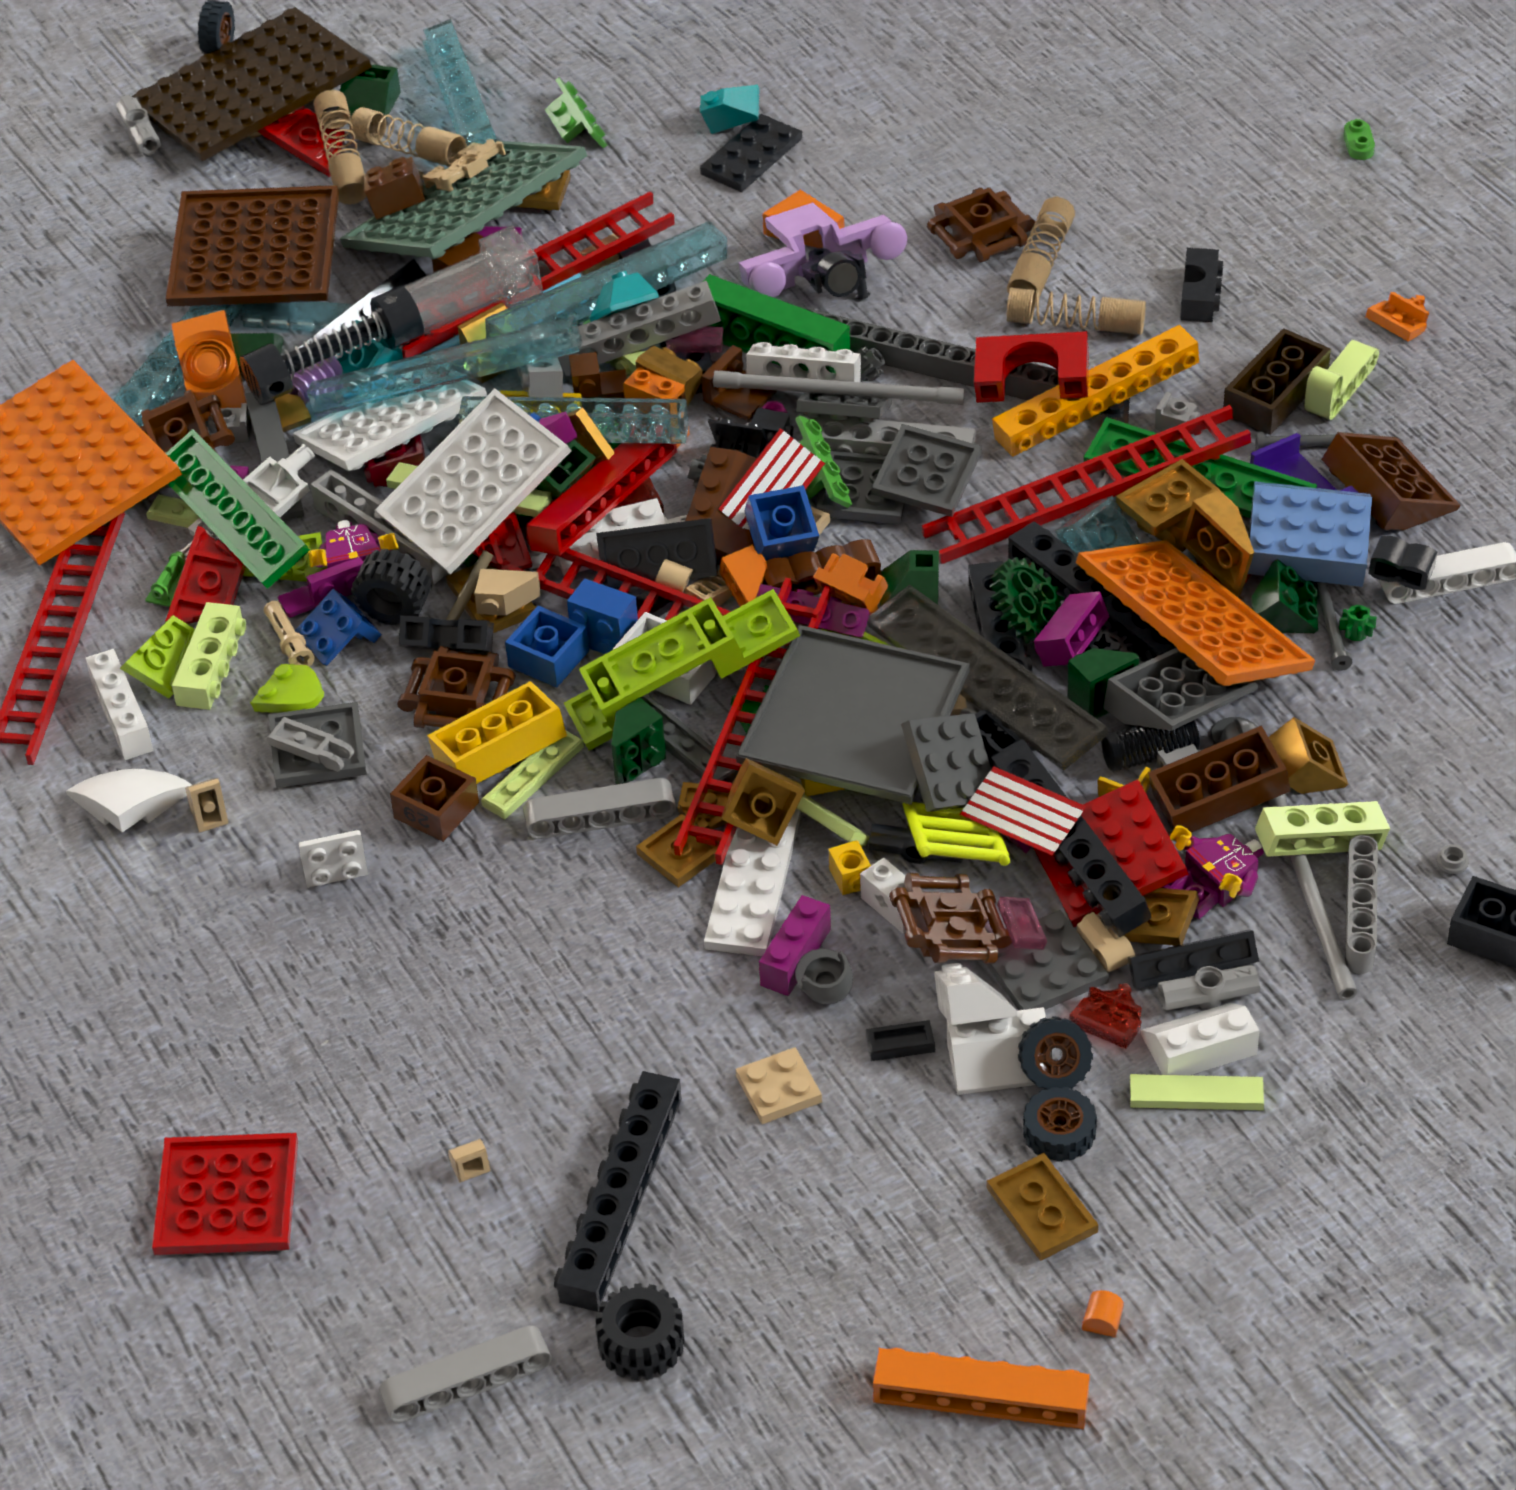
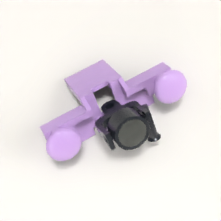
[739,203,907,299]

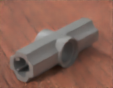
[116,95,161,156]
[1158,965,1260,1010]

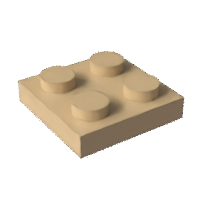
[736,1047,822,1124]

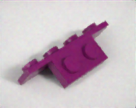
[278,557,363,618]
[756,584,870,638]

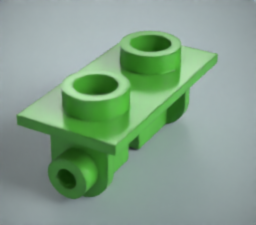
[145,551,186,607]

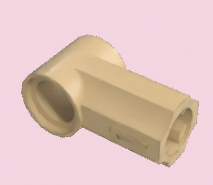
[1077,912,1135,973]

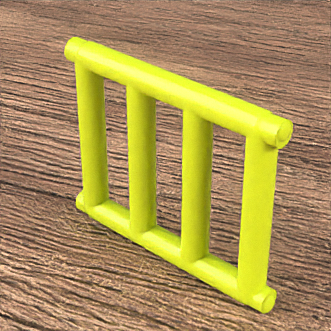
[902,802,1010,866]

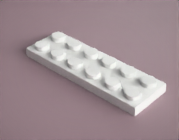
[704,808,801,957]

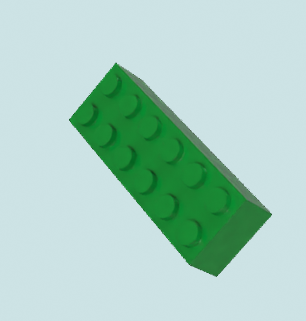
[699,274,850,373]

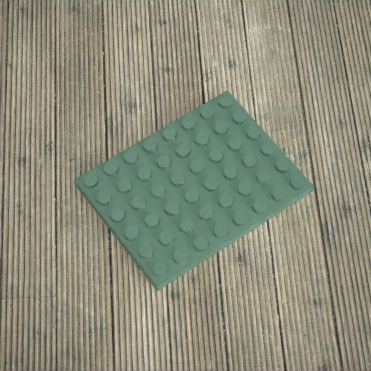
[339,140,588,259]

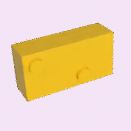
[427,681,567,784]

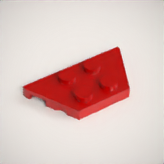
[257,109,345,177]
[165,526,246,624]

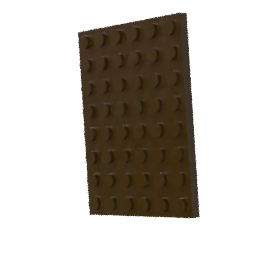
[131,7,372,162]

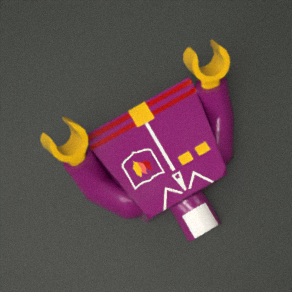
[308,520,399,568]
[1169,825,1264,907]

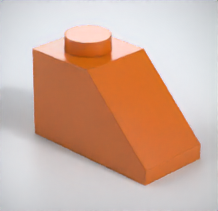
[719,545,767,607]

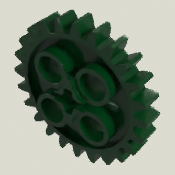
[990,557,1064,647]

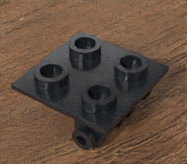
[708,418,768,458]

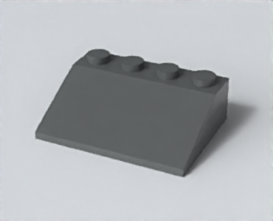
[1103,648,1258,731]

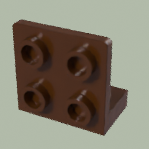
[701,345,778,420]

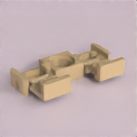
[422,139,506,191]

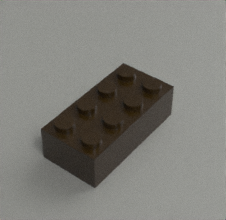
[1223,328,1331,435]

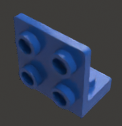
[295,589,382,666]

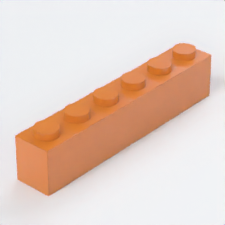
[873,1348,1090,1429]

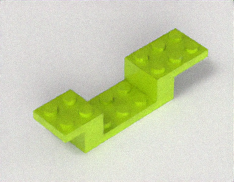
[564,589,800,751]

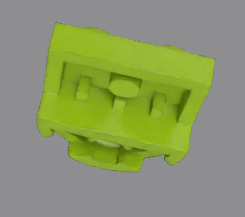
[250,664,324,713]

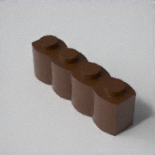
[763,539,881,595]

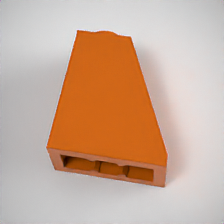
[762,189,844,248]

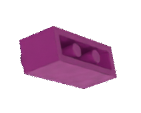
[1034,591,1110,667]
[759,895,831,996]

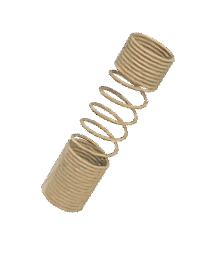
[314,90,366,204]
[349,107,467,167]
[1007,197,1075,298]
[1006,288,1146,335]

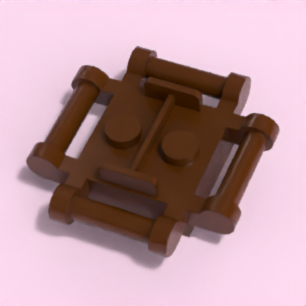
[927,187,1035,263]
[140,389,235,453]
[397,646,516,728]
[889,873,1013,964]

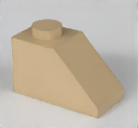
[475,569,540,616]
[185,778,229,833]

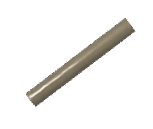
[446,550,493,620]

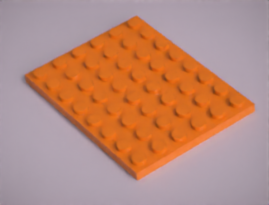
[0,360,182,566]

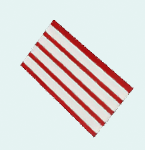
[719,428,825,530]
[959,766,1087,856]

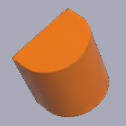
[1082,1290,1124,1338]

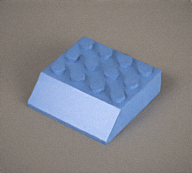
[1248,481,1372,587]

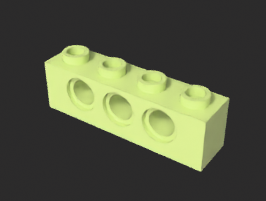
[172,602,246,710]
[1255,801,1390,857]

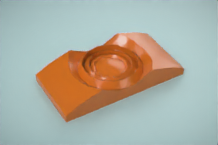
[171,310,247,421]

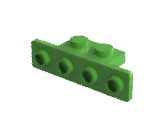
[544,77,608,149]
[795,415,852,508]

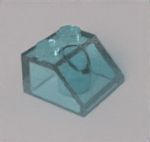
[1055,496,1141,554]

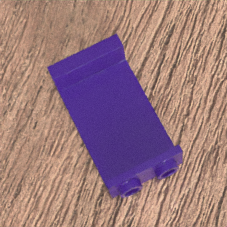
[1250,433,1358,493]

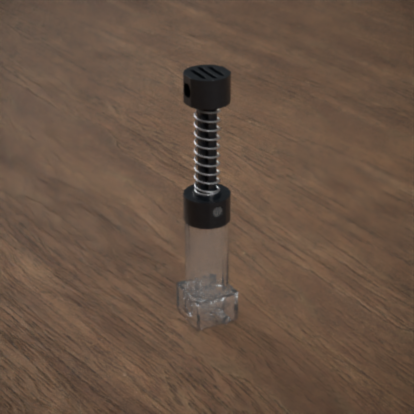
[239,226,543,404]

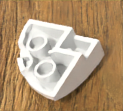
[66,769,192,833]

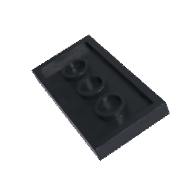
[700,114,802,192]
[596,518,719,589]

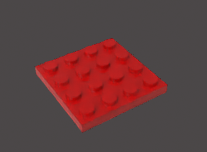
[1033,779,1189,927]
[152,1133,298,1255]

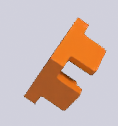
[813,553,888,621]

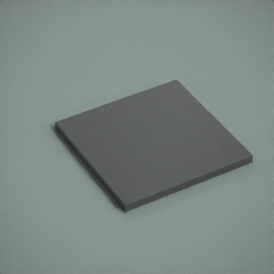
[736,625,970,804]

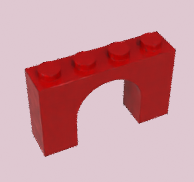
[974,331,1089,403]

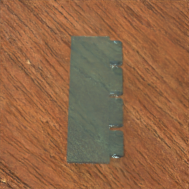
[240,302,352,331]

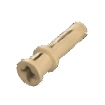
[263,601,314,667]

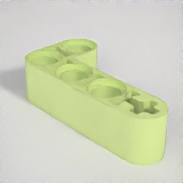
[1304,340,1379,420]

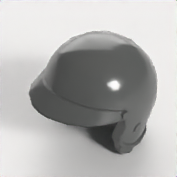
[795,948,853,1005]

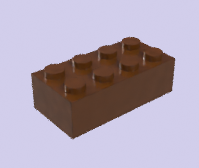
[1148,725,1291,833]

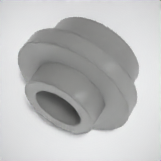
[1437,845,1469,874]

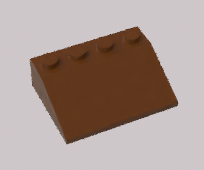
[1321,432,1461,530]
[685,447,757,565]

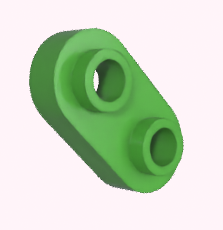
[1343,119,1375,160]

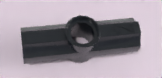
[869,823,963,864]

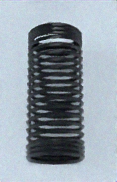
[1101,720,1200,772]

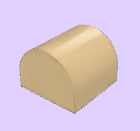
[655,559,693,593]
[448,1139,490,1183]

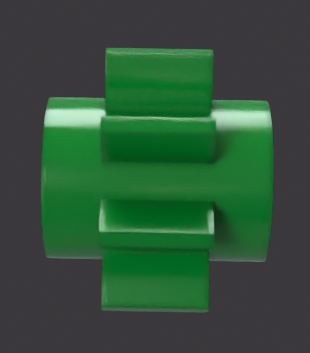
[1339,605,1377,641]

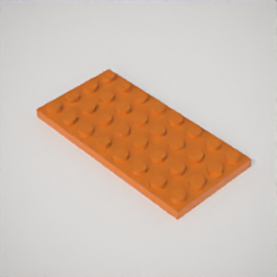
[1076,540,1315,686]

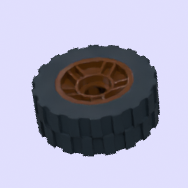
[197,0,235,54]
[1018,1016,1093,1090]
[1023,1087,1097,1162]

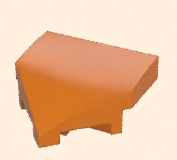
[1366,292,1429,342]

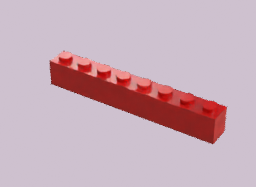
[527,423,677,556]

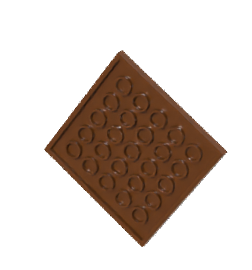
[165,185,339,307]

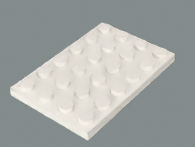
[293,362,487,471]
[375,389,571,575]

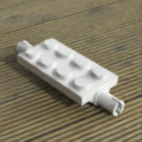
[179,444,315,560]
[529,498,687,576]

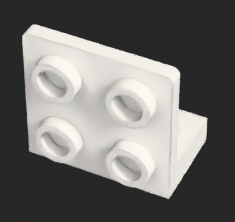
[298,830,368,888]

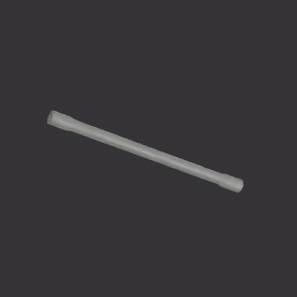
[713,371,964,405]
[1268,794,1357,1000]

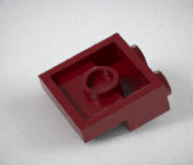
[364,434,425,488]

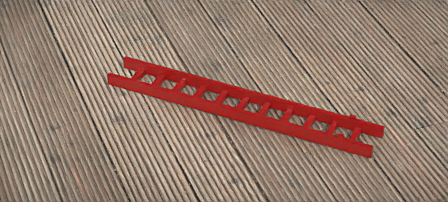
[402,191,675,360]
[921,405,1251,564]
[0,512,125,765]
[507,536,743,668]
[674,577,831,865]

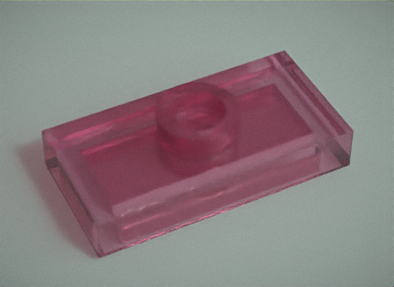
[667,327,723,353]
[997,897,1047,950]

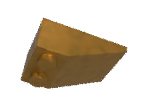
[1181,490,1254,597]

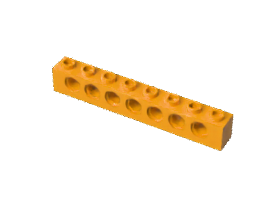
[992,324,1199,457]

